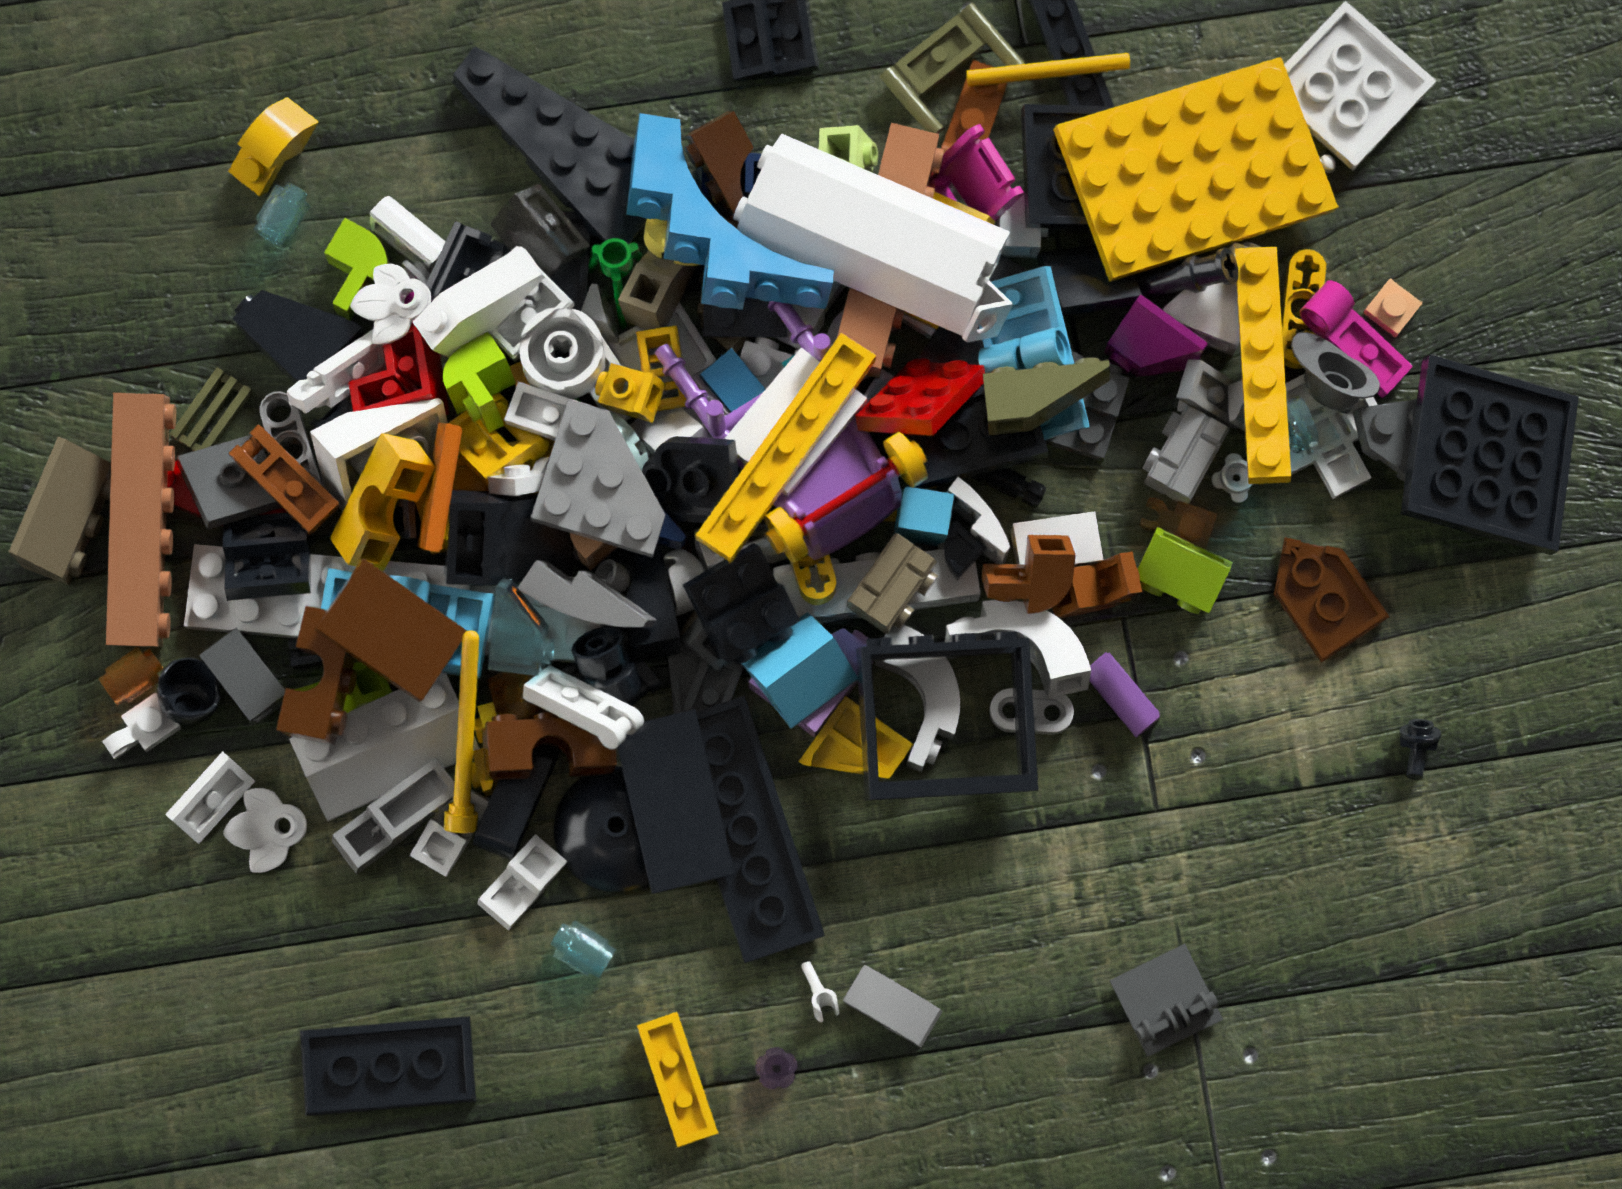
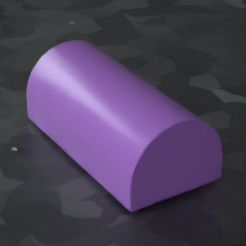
[1089,652,1160,738]

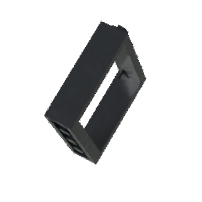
[856,631,1038,801]

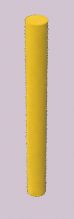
[966,53,1130,87]

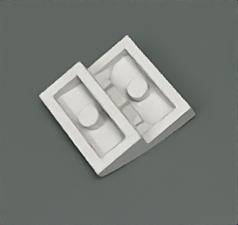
[947,477,1010,564]

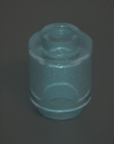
[254,182,311,246]
[550,920,616,978]

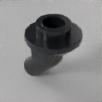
[1399,719,1441,780]

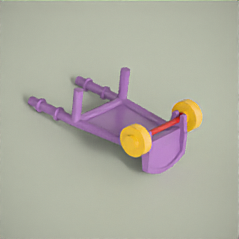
[655,301,928,563]

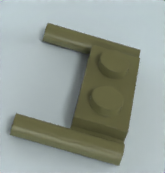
[879,3,1025,134]

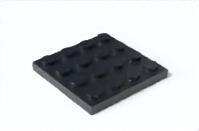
[1400,354,1579,555]

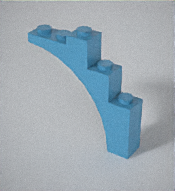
[626,113,834,310]

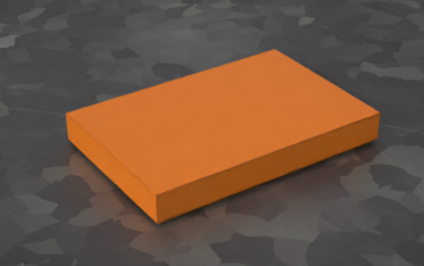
[417,423,463,552]

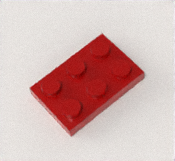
[855,358,985,435]

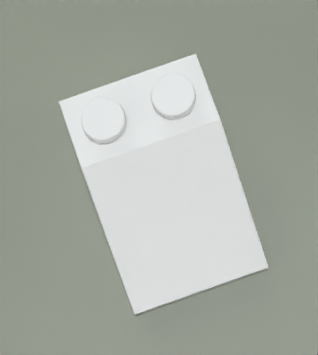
[310,398,448,511]

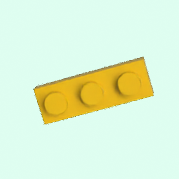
[637,1012,718,1148]

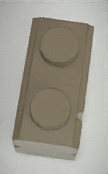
[847,533,938,635]

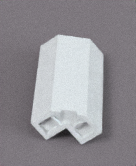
[733,134,1010,336]

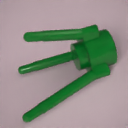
[588,238,644,329]

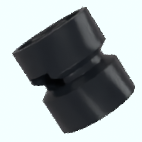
[571,626,642,702]

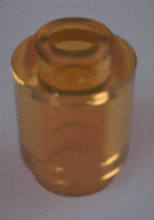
[98,646,164,706]

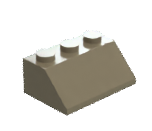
[9,437,111,585]

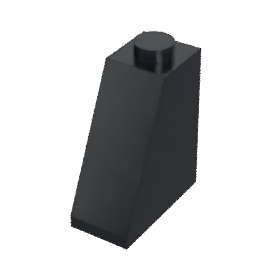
[232,290,364,384]

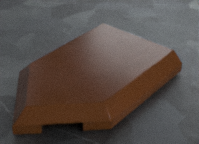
[1274,537,1390,663]

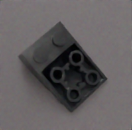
[444,490,572,585]

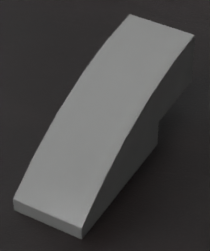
[518,561,657,627]
[332,758,454,874]

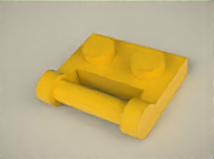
[448,393,549,487]

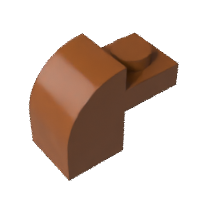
[981,535,1076,614]
[1052,552,1143,618]

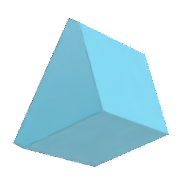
[741,612,858,729]

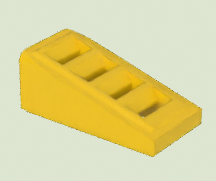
[636,325,686,411]

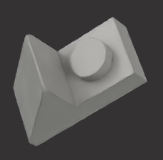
[1176,359,1238,429]

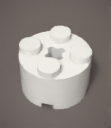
[519,307,605,399]

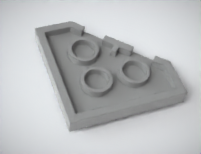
[531,399,665,558]

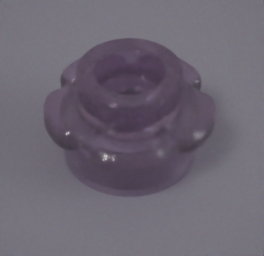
[755,1047,797,1089]

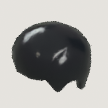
[157,657,221,725]

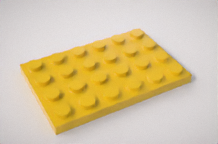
[1053,57,1338,282]

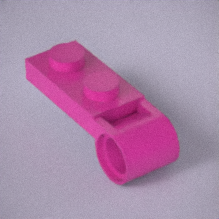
[1299,280,1413,398]

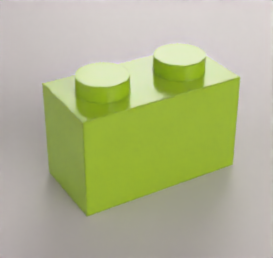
[1138,527,1233,614]

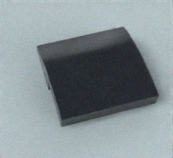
[722,0,820,81]
[1037,244,1142,316]
[223,513,311,601]

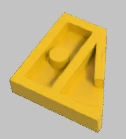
[799,696,914,779]

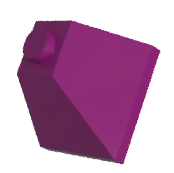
[1104,294,1208,377]

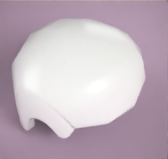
[664,549,706,616]

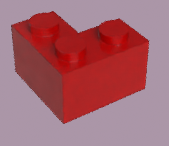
[349,323,450,415]

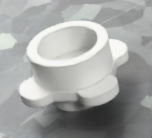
[1212,454,1253,503]

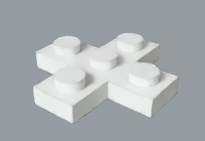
[1285,374,1377,499]

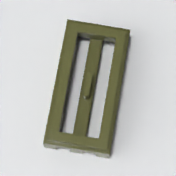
[170,367,253,451]

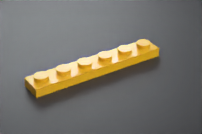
[1235,247,1291,484]
[696,333,876,563]

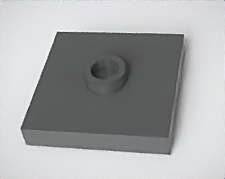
[177,435,282,530]

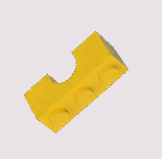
[330,433,436,572]

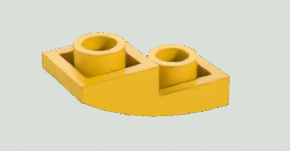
[472,702,498,797]

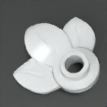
[350,264,431,345]
[223,788,307,873]

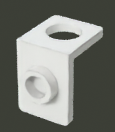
[962,281,1013,343]

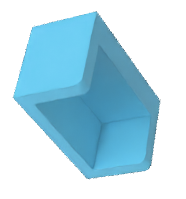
[893,487,954,547]

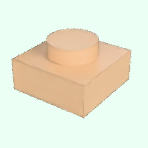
[1363,279,1422,338]

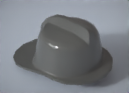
[1291,332,1380,414]

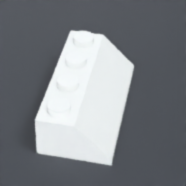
[289,673,480,821]

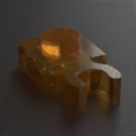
[1139,498,1217,549]

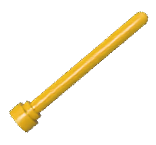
[443,630,479,833]

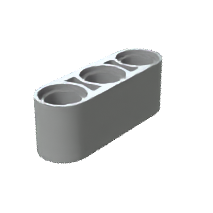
[259,391,323,486]

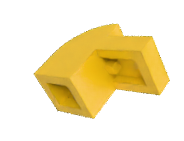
[228,97,319,196]

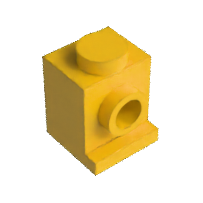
[595,363,666,423]

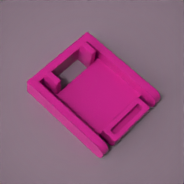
[928,124,1024,221]

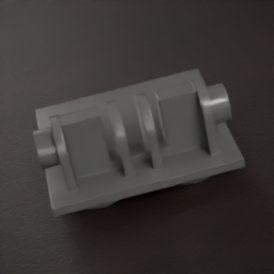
[1109,944,1223,1057]

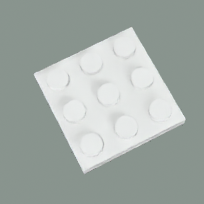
[1285,1,1436,171]

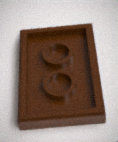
[314,559,467,702]

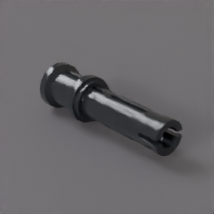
[1135,248,1239,299]

